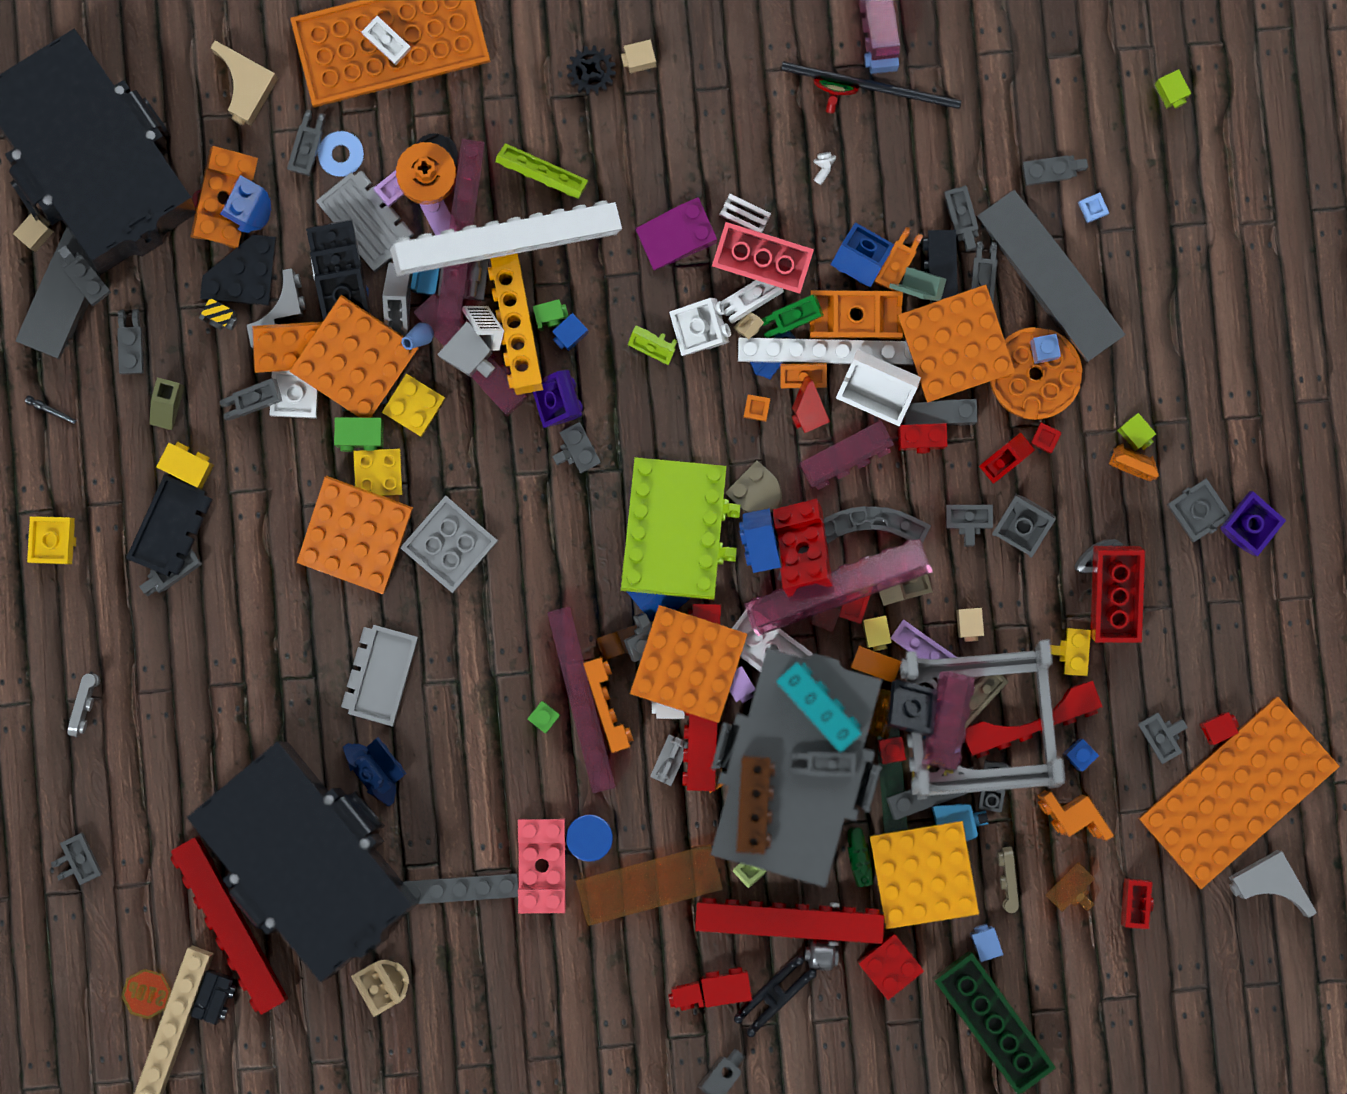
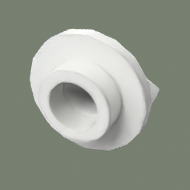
[814,152,836,185]

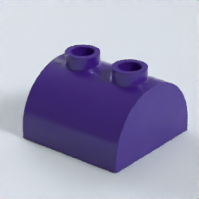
[533,370,583,428]
[1220,491,1286,557]

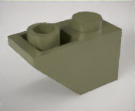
[150,377,185,431]

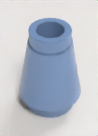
[402,323,434,350]

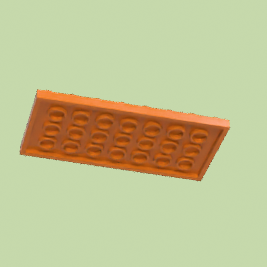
[290,0,491,107]
[1138,696,1340,889]

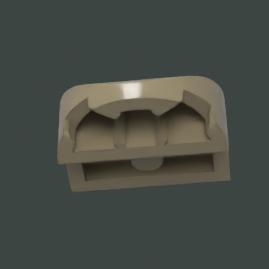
[725,461,782,515]

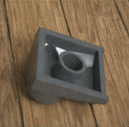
[992,494,1056,558]

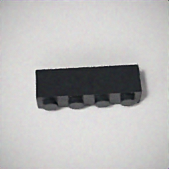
[922,230,958,304]

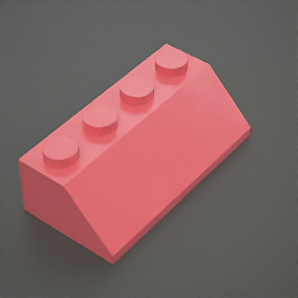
[712,222,814,294]

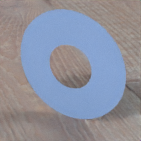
[318,131,363,176]

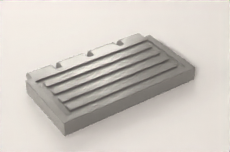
[316,171,414,273]
[341,625,419,726]

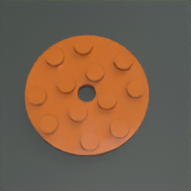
[990,327,1082,420]

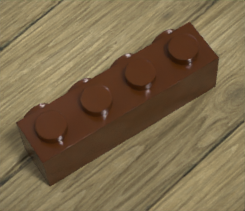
[736,755,775,854]

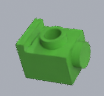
[533,299,569,331]

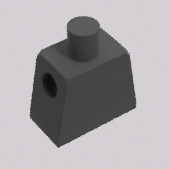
[697,1048,745,1094]

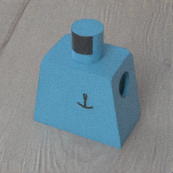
[932,804,989,841]

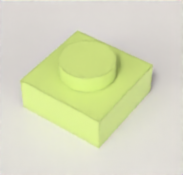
[733,863,766,888]

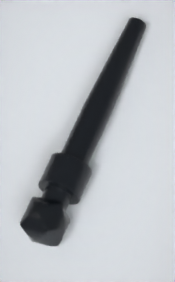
[25,395,77,424]

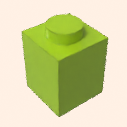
[1154,69,1191,109]
[1117,413,1156,451]

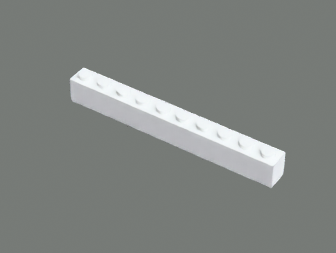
[390,201,622,276]

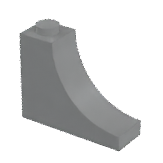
[383,263,412,337]
[1229,850,1317,918]

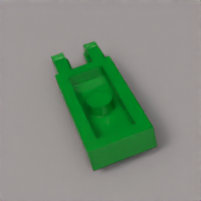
[761,294,824,338]

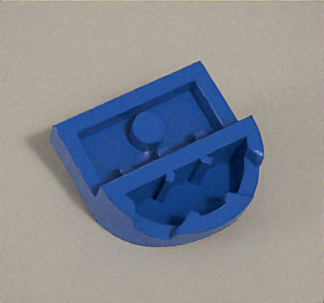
[220,175,271,233]

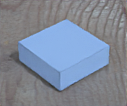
[1078,193,1109,223]

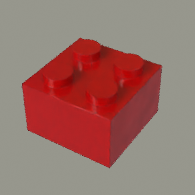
[857,932,924,1000]

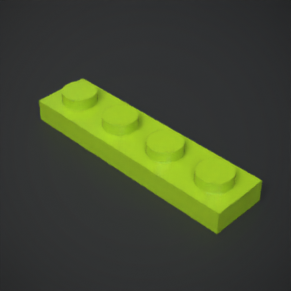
[495,143,589,199]

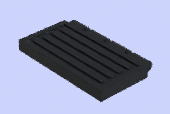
[126,475,213,577]

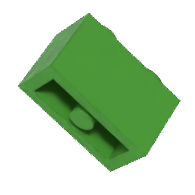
[334,417,384,452]

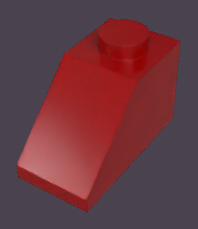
[791,376,830,433]
[979,432,1035,484]

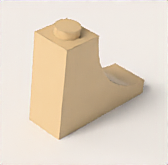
[211,41,278,126]

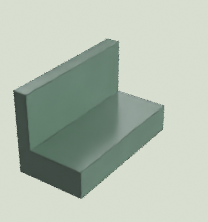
[889,267,946,301]

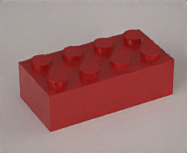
[1090,546,1145,643]

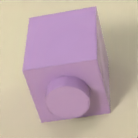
[729,666,756,704]

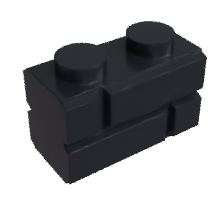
[190,969,237,1025]

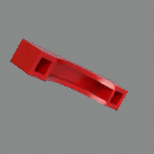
[961,681,1103,758]

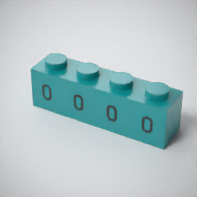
[776,662,862,753]

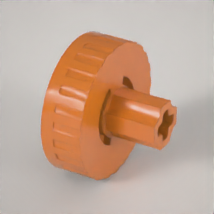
[396,142,457,205]

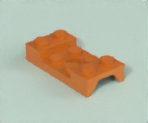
[190,146,258,249]
[809,290,903,340]
[583,658,634,753]

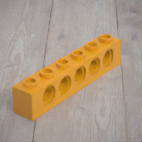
[488,253,543,395]

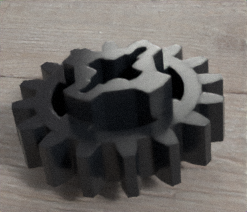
[567,45,616,96]

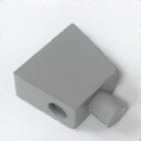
[438,322,496,378]

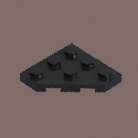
[200,235,277,306]

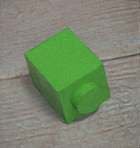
[528,701,561,734]

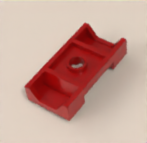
[773,499,833,597]

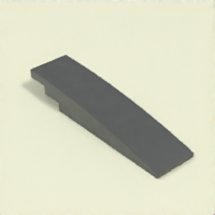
[977,190,1126,362]
[16,228,101,359]

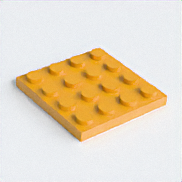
[870,821,979,929]

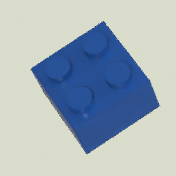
[739,508,781,573]

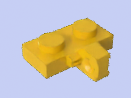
[1050,628,1091,676]

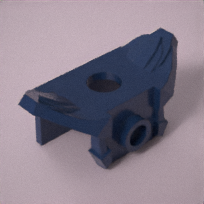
[343,737,407,806]

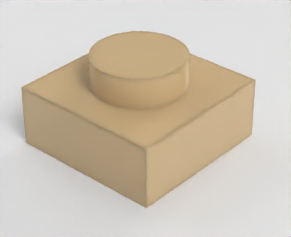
[733,312,764,339]

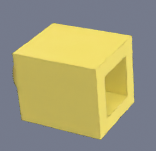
[862,616,892,651]

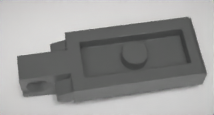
[1022,155,1088,186]
[944,186,979,252]
[58,246,111,306]
[139,548,202,596]

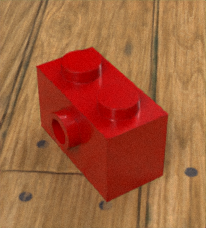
[898,423,948,454]
[1121,878,1154,929]

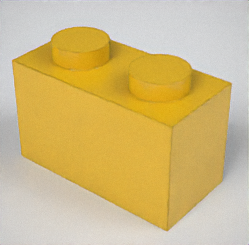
[156,442,214,489]

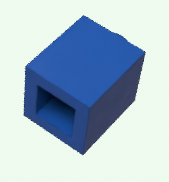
[552,313,589,351]
[1062,738,1099,772]

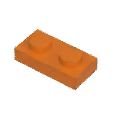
[780,363,827,388]

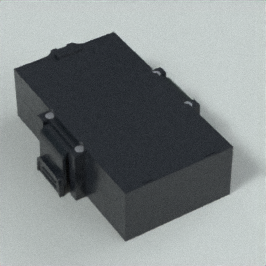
[0,28,196,275]
[186,741,420,983]

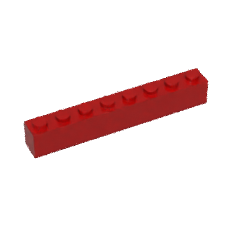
[682,604,721,791]
[170,836,289,1015]
[695,897,884,944]

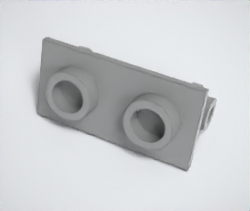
[650,734,688,786]

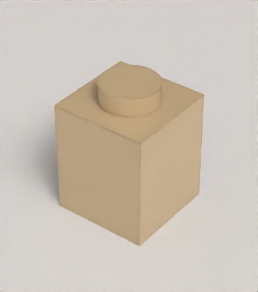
[621,39,656,73]
[13,214,54,252]
[956,608,984,642]

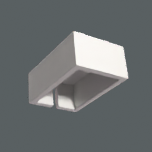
[836,350,921,426]

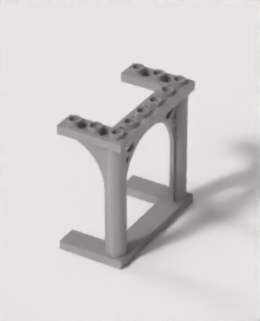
[900,640,1065,800]

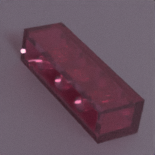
[859,0,900,61]
[798,420,894,490]
[922,671,975,770]

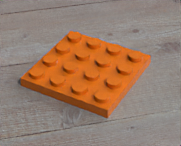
[898,284,1015,403]
[290,295,419,418]
[297,476,413,594]
[630,605,747,723]

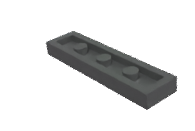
[886,767,974,820]

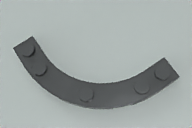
[777,506,931,589]

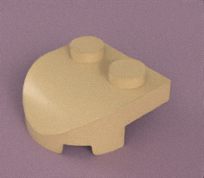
[351,960,409,1017]

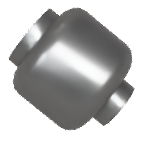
[804,939,839,971]

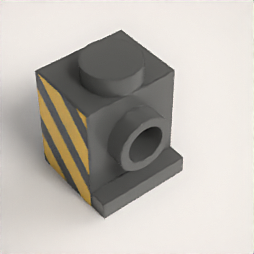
[199,298,238,331]

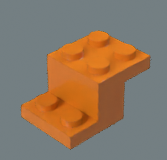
[1037,790,1114,841]

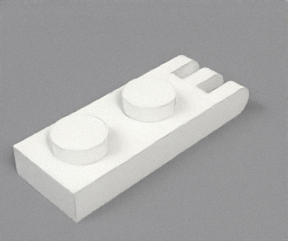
[721,280,784,323]

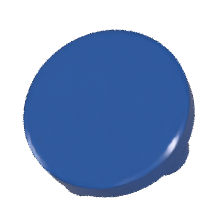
[566,815,613,862]

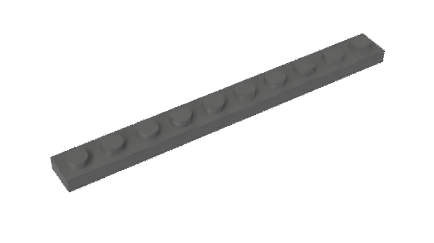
[402,873,519,904]

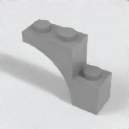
[247,268,306,348]

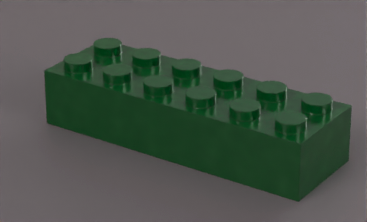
[932,950,1056,1094]

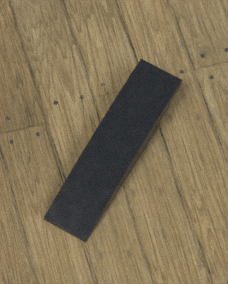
[306,219,388,412]

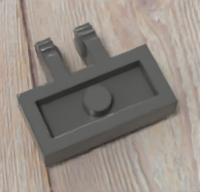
[51,833,103,885]

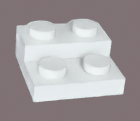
[669,298,731,356]

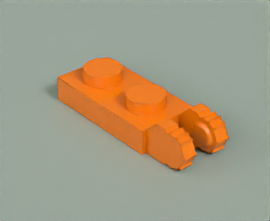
[874,227,923,291]

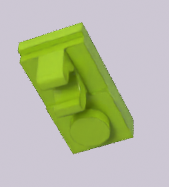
[628,325,677,365]

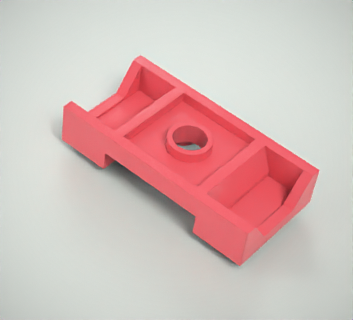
[518,818,566,913]

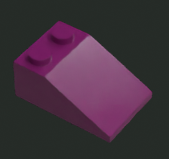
[636,197,717,271]

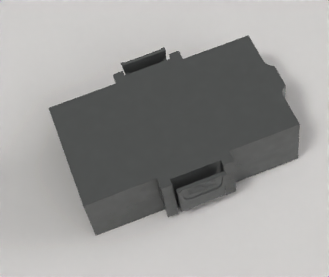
[711,648,882,887]

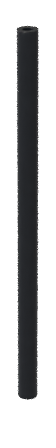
[781,62,961,109]

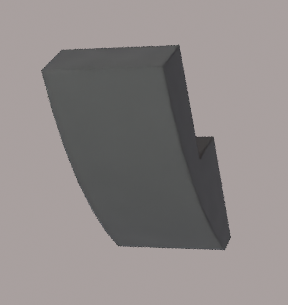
[978,760,1008,813]

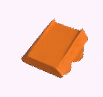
[1108,443,1159,481]

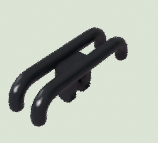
[734,956,817,1037]

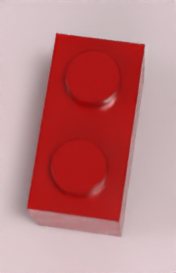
[701,967,752,1007]

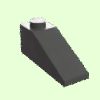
[905,399,977,426]

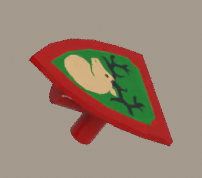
[814,78,859,113]

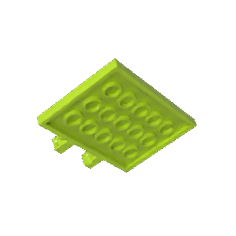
[621,457,741,600]

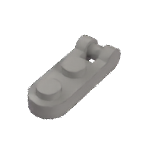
[68,674,100,737]

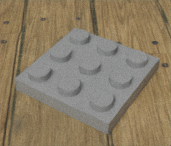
[400,496,498,593]

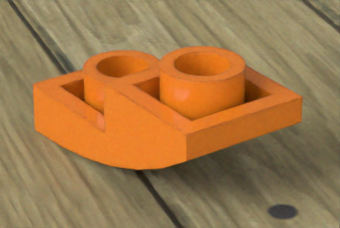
[851,646,902,682]

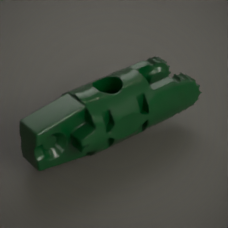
[847,827,873,887]

